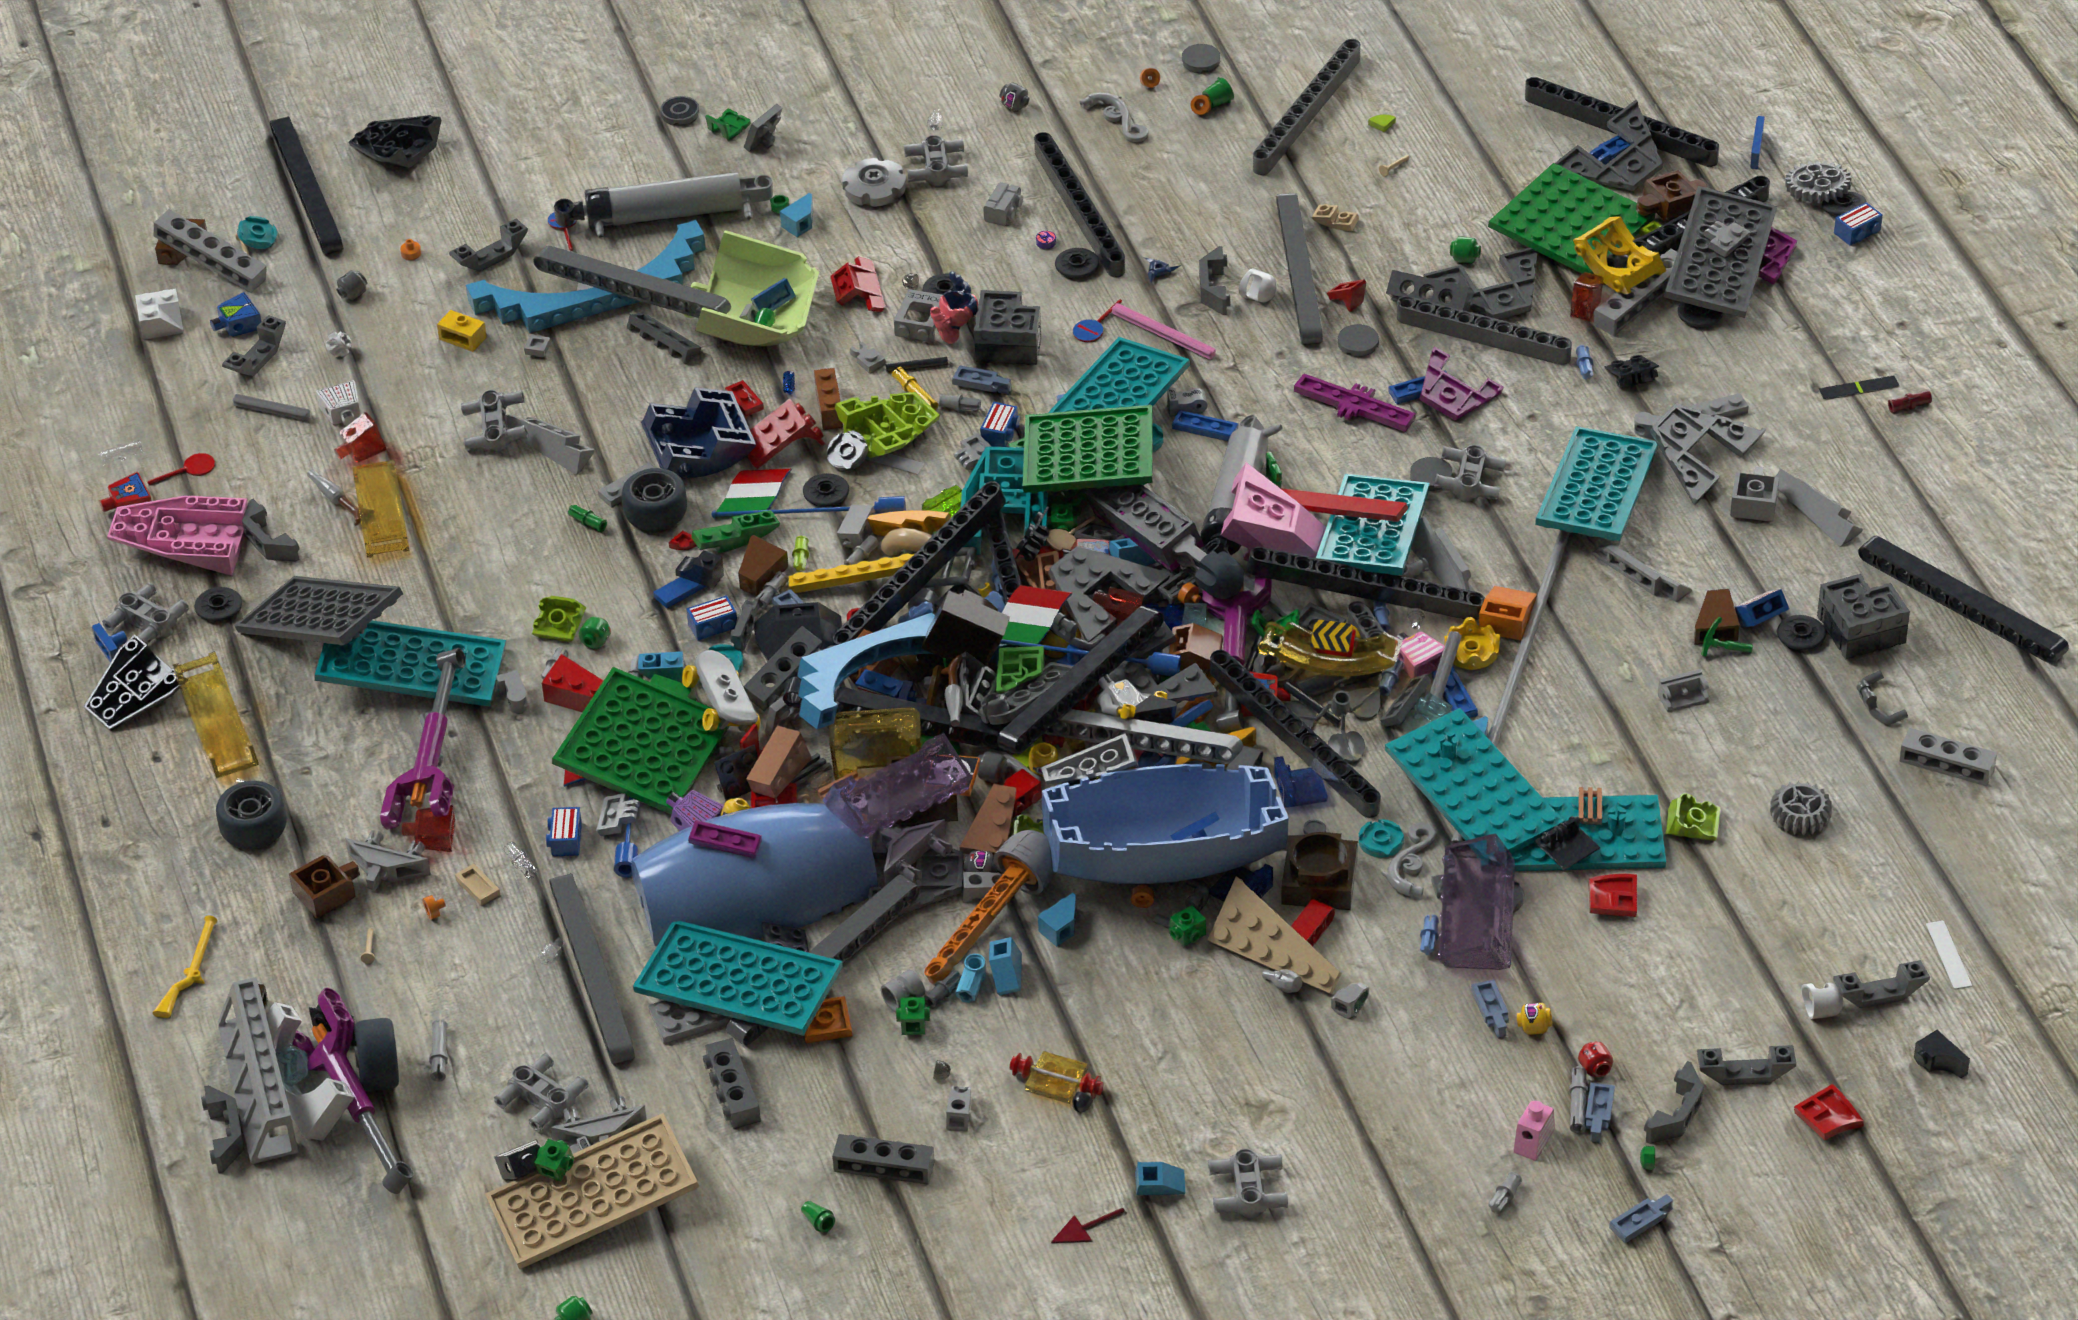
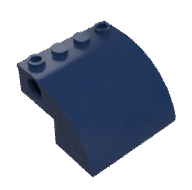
[641,387,756,478]

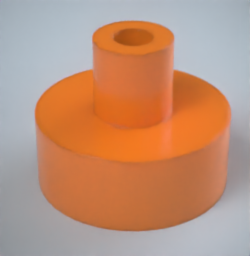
[1140,68,1160,88]
[1190,95,1211,115]
[400,239,421,260]
[1178,582,1201,606]
[1131,884,1154,908]
[422,895,446,920]

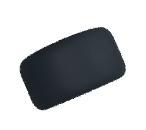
[622,468,687,531]
[216,781,287,849]
[354,1018,399,1091]

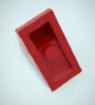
[1327,279,1366,312]

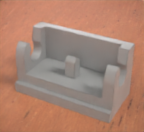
[837,505,876,548]
[1658,669,1709,712]

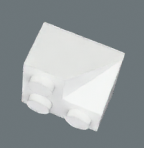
[135,289,184,340]

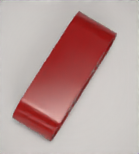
[1291,899,1335,947]

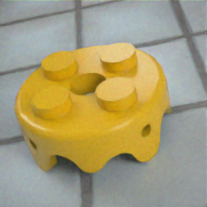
[1444,617,1500,670]

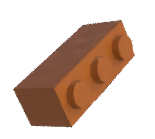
[814,368,843,430]

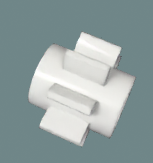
[326,331,351,357]

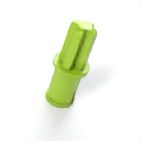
[792,535,809,572]

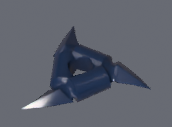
[1143,257,1181,283]

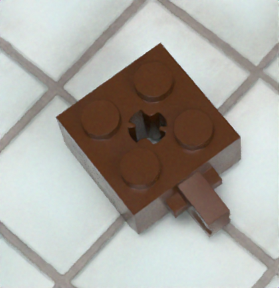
[289,855,360,918]

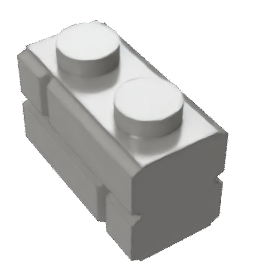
[983,182,1023,226]

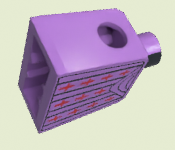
[666,790,723,831]

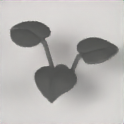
[1284,687,1380,762]

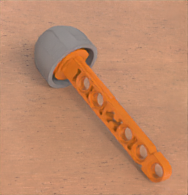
[924,830,1056,984]

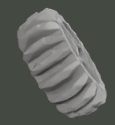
[1770,780,1832,836]

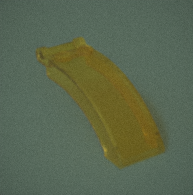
[352,460,410,558]
[1258,622,1403,676]
[172,651,259,779]

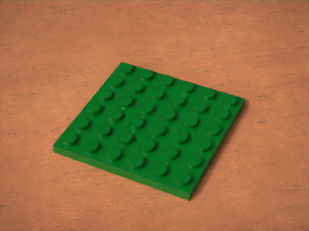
[1488,163,1656,278]
[1023,405,1153,493]
[552,667,730,815]

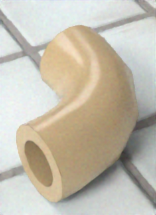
[881,528,932,556]

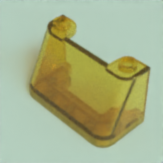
[829,708,924,780]

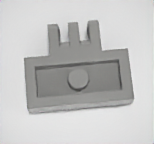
[1704,221,1750,257]
[954,433,991,470]
[597,794,640,836]

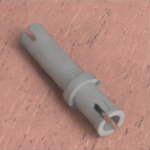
[429,1019,448,1082]
[1569,1066,1588,1133]

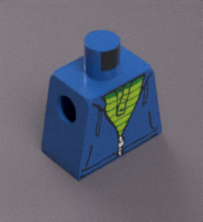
[210,292,262,337]

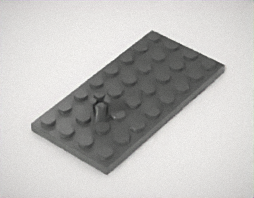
[1664,186,1777,318]
[234,576,403,645]

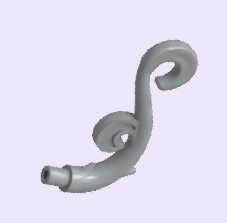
[1079,93,1148,143]
[1381,822,1436,897]

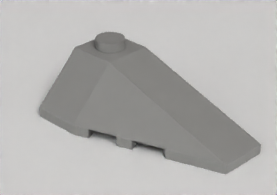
[1041,733,1139,784]

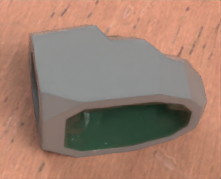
[1331,983,1369,1018]

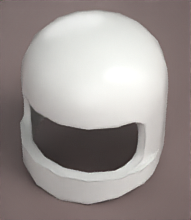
[1239,268,1277,303]
[1801,983,1844,1019]

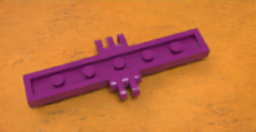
[1294,373,1416,432]

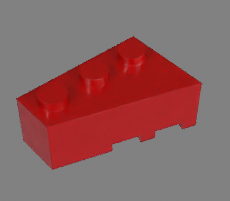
[541,654,604,713]

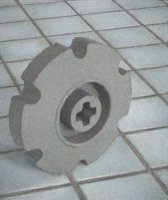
[842,158,906,206]

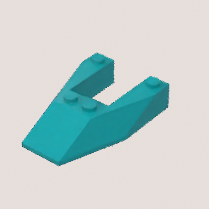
[961,447,1048,555]

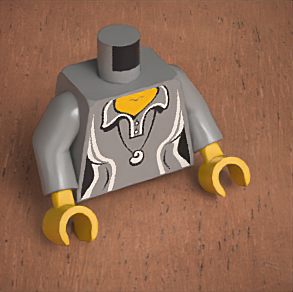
[1097,674,1168,719]

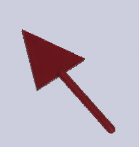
[1051,1208,1125,1243]

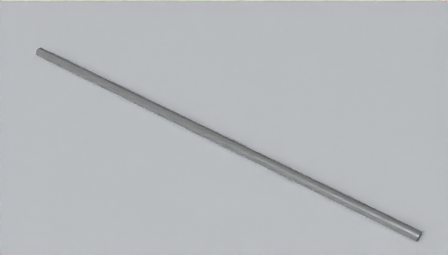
[1451,530,1570,848]

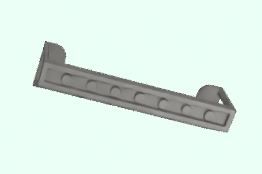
[217,977,299,1164]

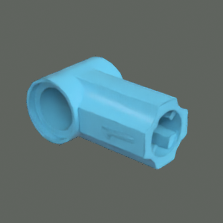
[955,954,986,1003]

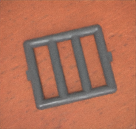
[907,547,977,588]

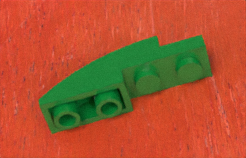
[691,510,780,553]

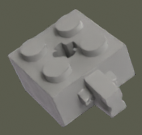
[1730,466,1779,522]

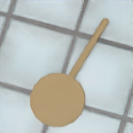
[1046,516,1095,551]

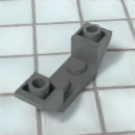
[449,218,528,272]
[1199,246,1231,315]
[222,315,286,376]
[242,498,300,562]
[1833,960,1930,1008]
[1697,1045,1797,1085]
[1644,1061,1704,1144]
[201,1085,245,1173]

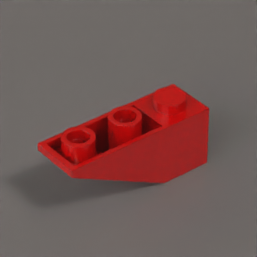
[1003,768,1042,818]

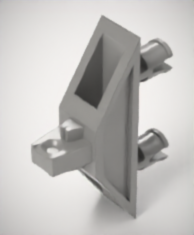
[881,819,952,886]
[345,830,431,890]
[550,1095,647,1146]

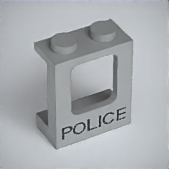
[894,289,943,343]

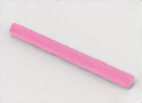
[1112,303,1216,359]

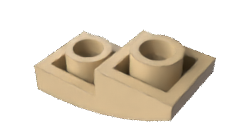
[1312,204,1359,231]

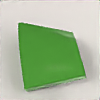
[996,646,1044,694]

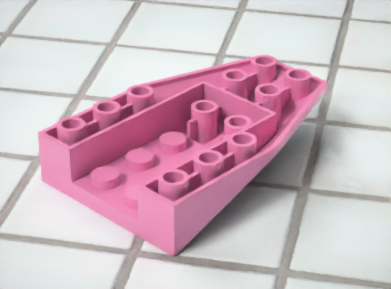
[1221,462,1326,558]
[107,496,248,576]

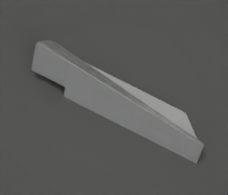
[507,414,595,474]
[1776,468,1863,546]
[1411,517,1474,591]
[1592,543,1692,602]

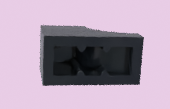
[675,550,724,589]
[1914,1030,1970,1079]

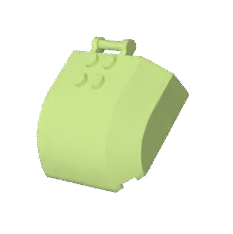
[684,230,819,347]

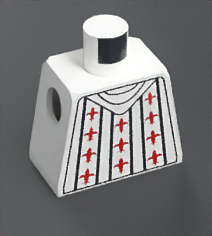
[316,380,361,426]

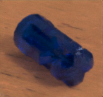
[783,371,795,395]

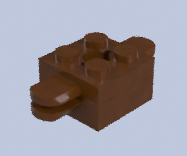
[1636,170,1707,222]

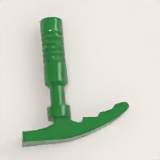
[1701,617,1753,656]

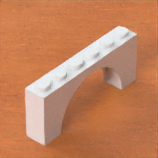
[266,1002,354,1141]

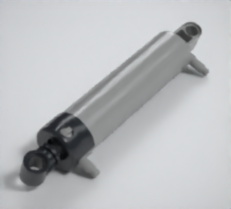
[554,172,773,238]
[1200,414,1283,556]

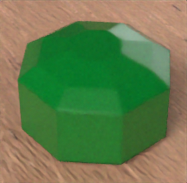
[770,195,789,213]
[1640,1146,1656,1170]

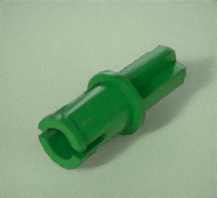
[568,505,607,532]

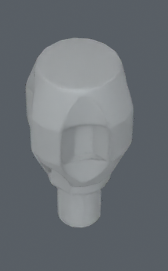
[1262,969,1302,993]

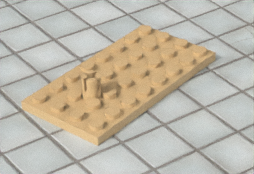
[485,1113,699,1270]

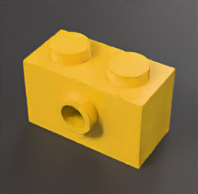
[437,310,487,352]

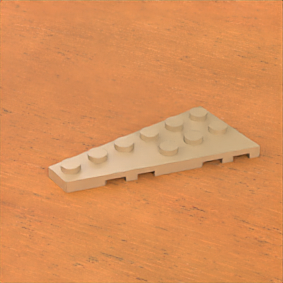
[1207,876,1342,995]

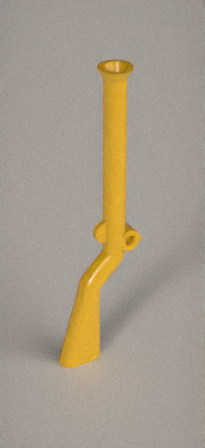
[152,915,218,1018]

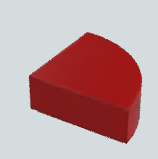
[669,530,697,550]

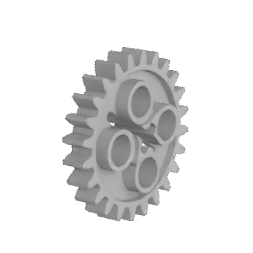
[1785,161,1851,203]

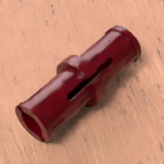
[1888,390,1932,413]

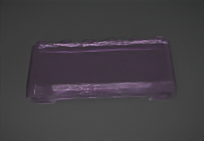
[823,733,973,838]
[1438,833,1515,970]

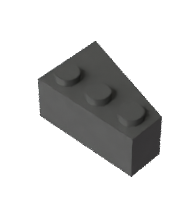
[957,651,997,716]

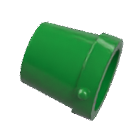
[1202,77,1234,108]

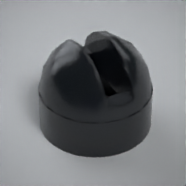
[1072,1092,1093,1112]

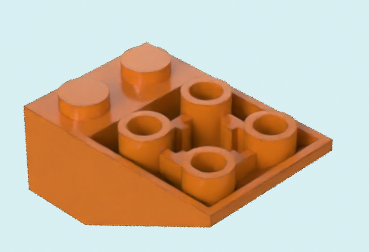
[1479,586,1537,640]

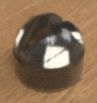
[902,273,919,290]
[933,1060,951,1080]

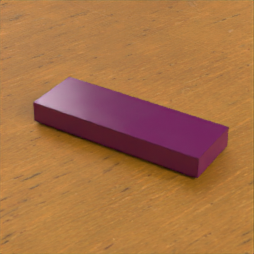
[688,820,762,859]

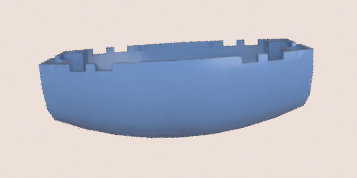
[1042,764,1289,885]
[632,803,878,946]

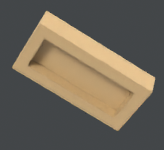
[455,864,500,906]

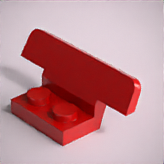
[830,256,885,312]

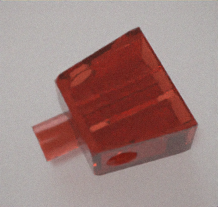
[1570,272,1604,321]
[334,412,387,463]
[1093,587,1144,621]
[402,805,456,852]

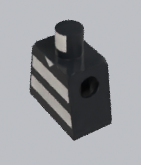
[494,1139,540,1179]

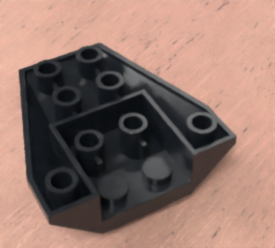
[348,115,442,168]
[754,602,842,678]
[84,634,188,731]

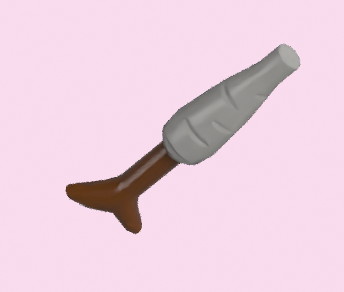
[307,469,375,526]
[941,655,963,727]

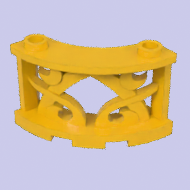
[1573,217,1666,294]

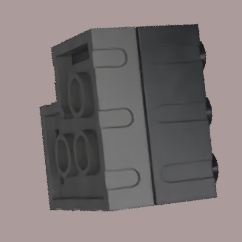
[974,290,1042,365]
[1817,574,1910,660]

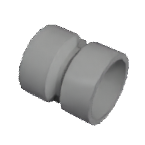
[880,969,925,1012]

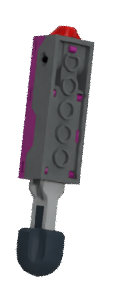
[1084,484,1244,599]

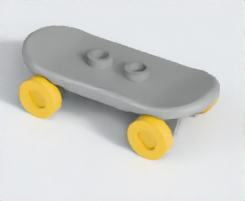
[682,650,760,733]

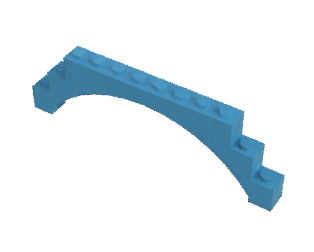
[466,220,706,333]
[797,613,1015,729]

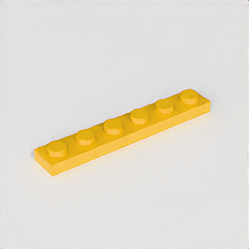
[789,554,914,593]

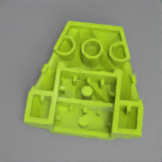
[835,392,940,458]

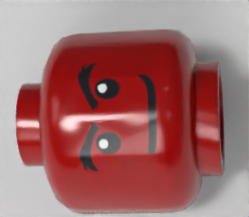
[1578,1041,1614,1077]

